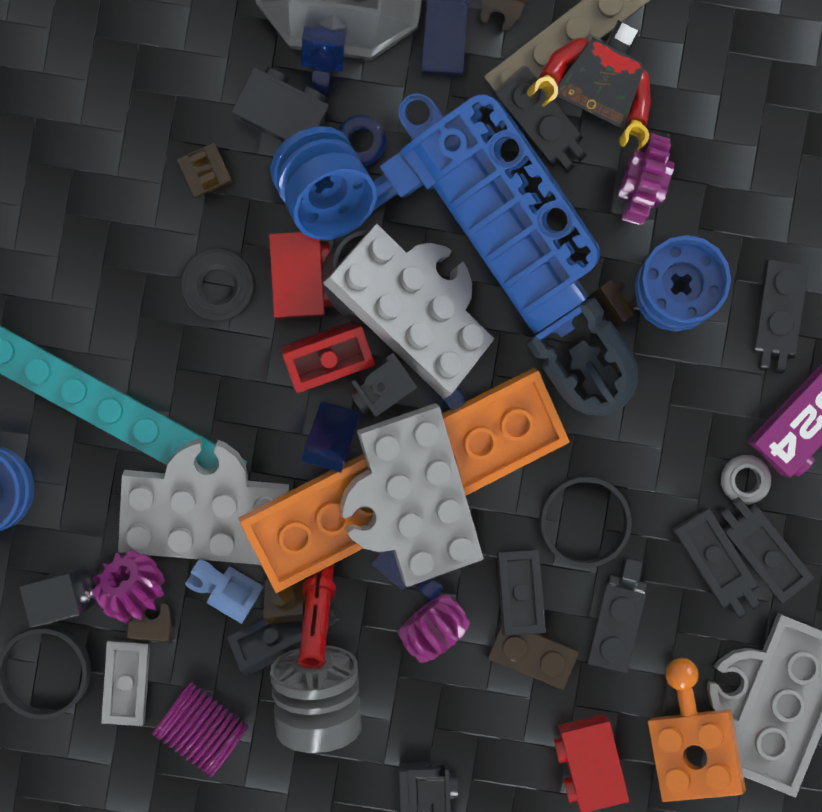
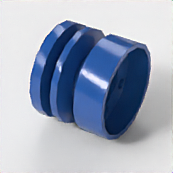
[270,126,377,240]
[633,235,731,332]

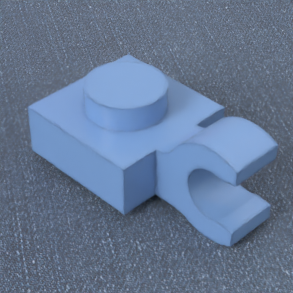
[185,559,264,624]

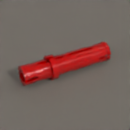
[298,564,336,668]

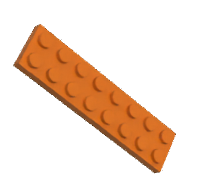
[238,367,570,593]

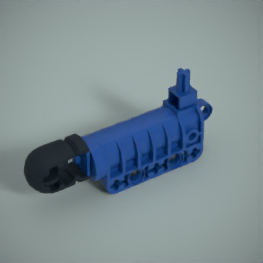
[372,94,639,416]

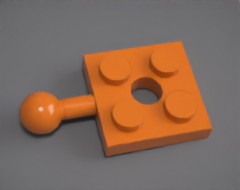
[648,658,746,802]

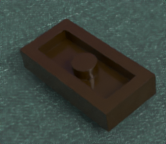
[487,622,579,690]

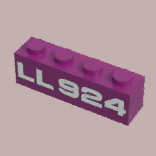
[747,363,822,478]

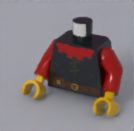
[527,20,651,151]

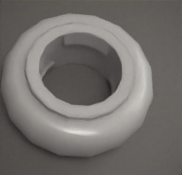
[721,455,771,505]

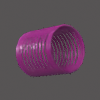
[152,682,249,777]

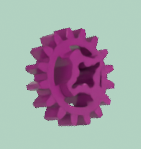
[618,133,674,225]

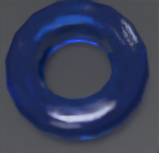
[338,115,386,166]

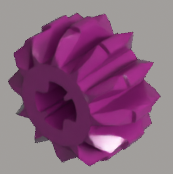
[92,550,165,623]
[398,595,470,663]

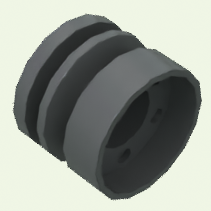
[270,645,362,753]

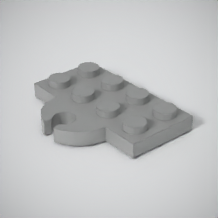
[323,224,495,399]
[339,403,484,587]
[118,438,289,565]
[707,613,822,797]

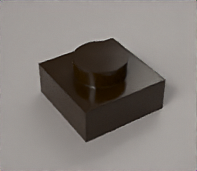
[263,578,307,624]

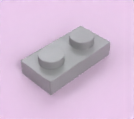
[101,639,150,726]

